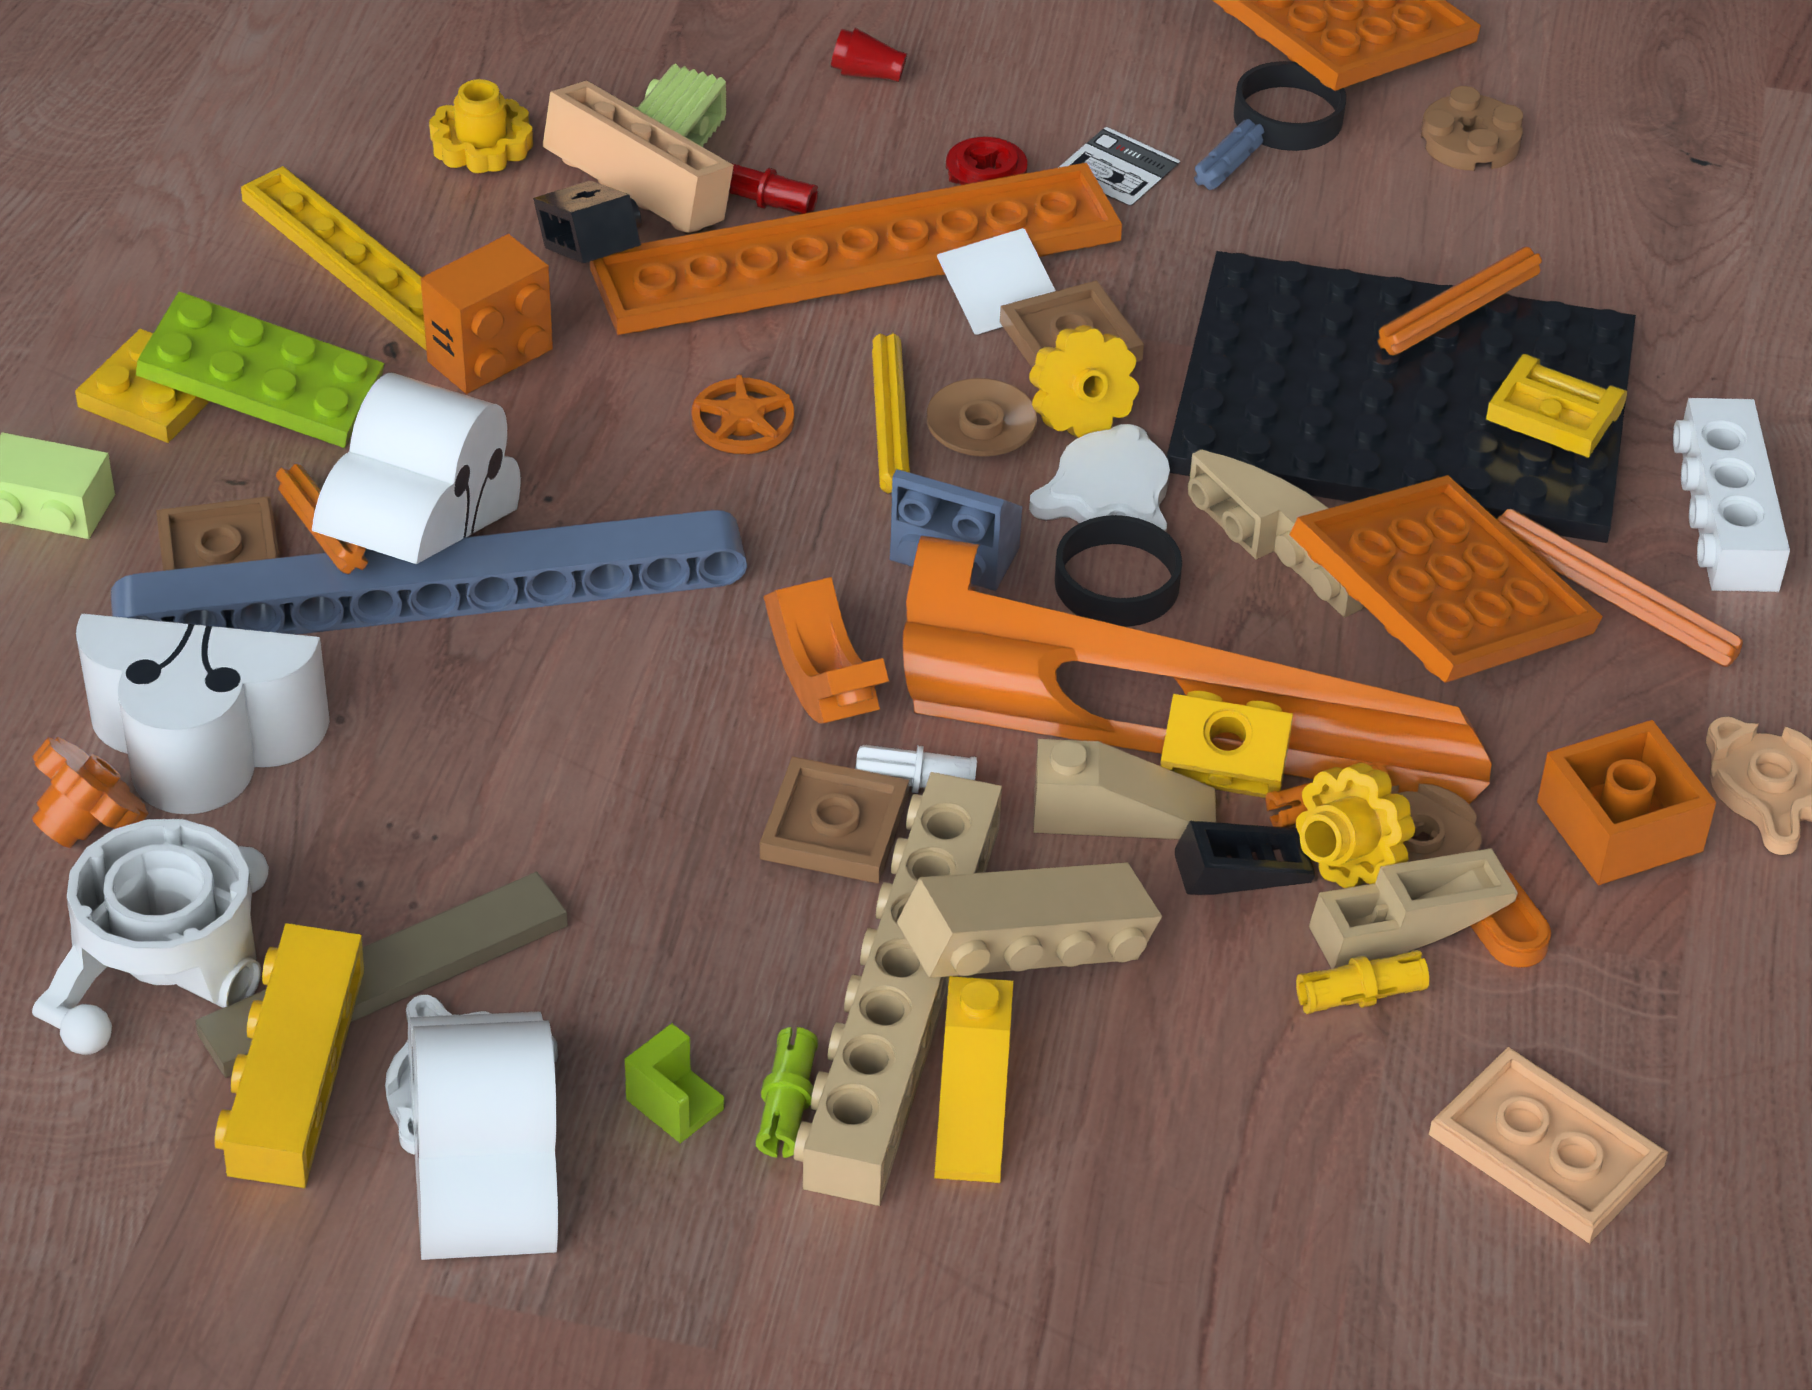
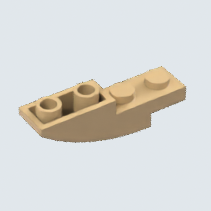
[1188,450,1363,618]

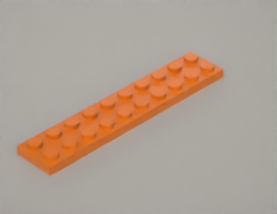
[590,162,1122,335]

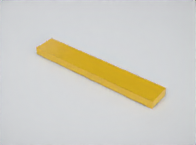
[241,166,426,350]

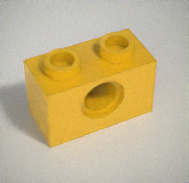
[1161,691,1293,798]

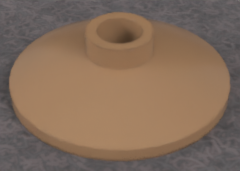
[927,378,1037,456]

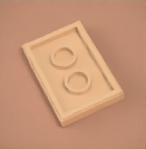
[1429,1047,1668,1244]

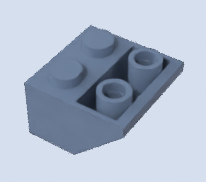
[890,469,1022,591]

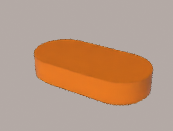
[1470,869,1551,968]

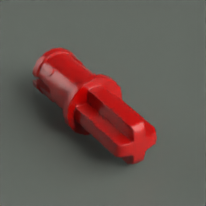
[729,163,818,214]

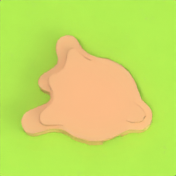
[1706,717,1812,855]

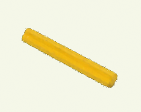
[872,333,910,494]

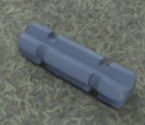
[1194,119,1264,190]

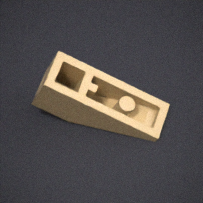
[1033,739,1216,839]

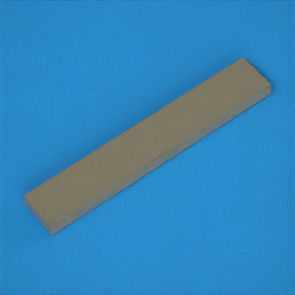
[195,872,568,1078]

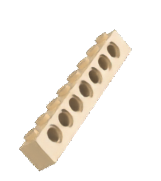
[794,772,1002,1206]

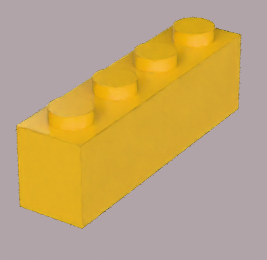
[215,923,364,1188]

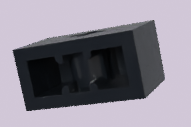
[533,181,642,264]

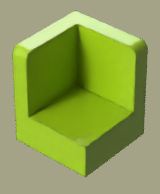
[624,1023,724,1144]

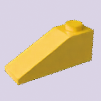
[934,976,1013,1183]

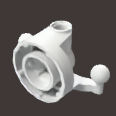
[32,819,269,1055]

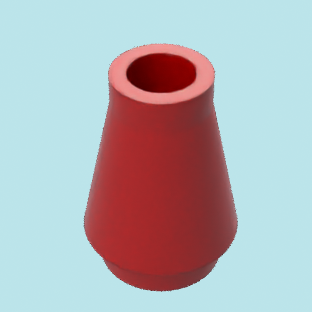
[831,27,907,82]

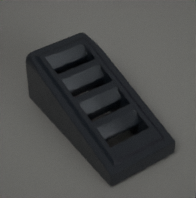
[1175,821,1316,895]

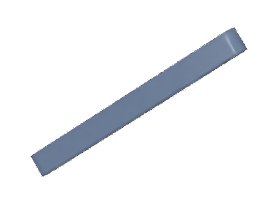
[111,510,747,635]

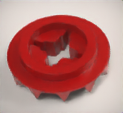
[946,137,1028,185]

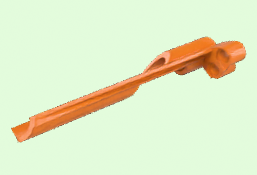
[903,535,1492,804]

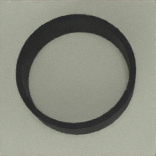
[1234,61,1346,151]
[1055,515,1182,627]

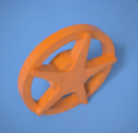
[691,375,794,454]

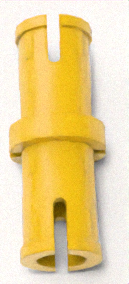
[1296,950,1429,1014]

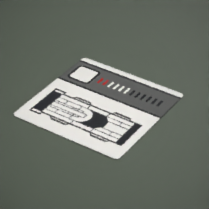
[1058,127,1180,205]

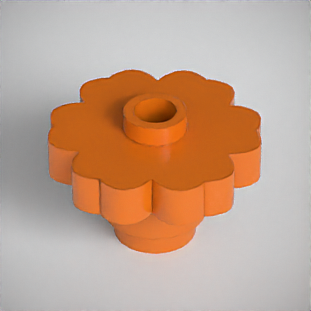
[32,737,149,848]

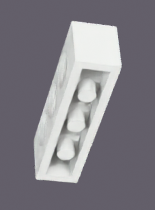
[1673,398,1790,592]

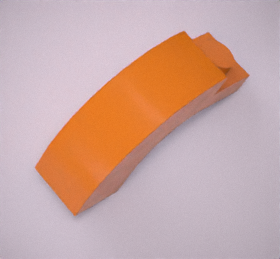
[763,577,889,723]

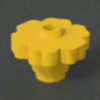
[429,79,533,173]
[1029,325,1139,438]
[1296,763,1415,888]

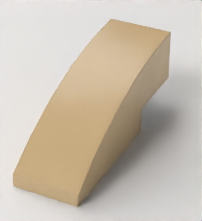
[1309,848,1518,969]

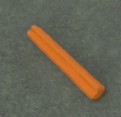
[1377,247,1542,355]
[275,464,369,574]

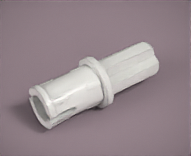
[855,745,977,793]

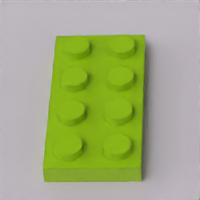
[136,291,384,448]

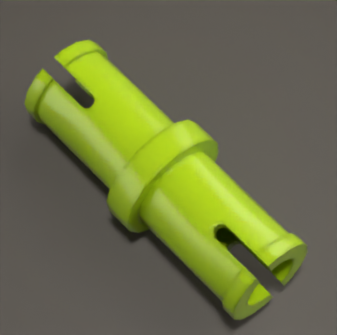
[756,1027,818,1158]

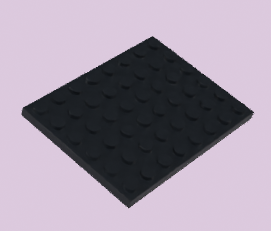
[1167,251,1636,543]

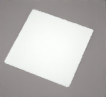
[937,228,1056,335]

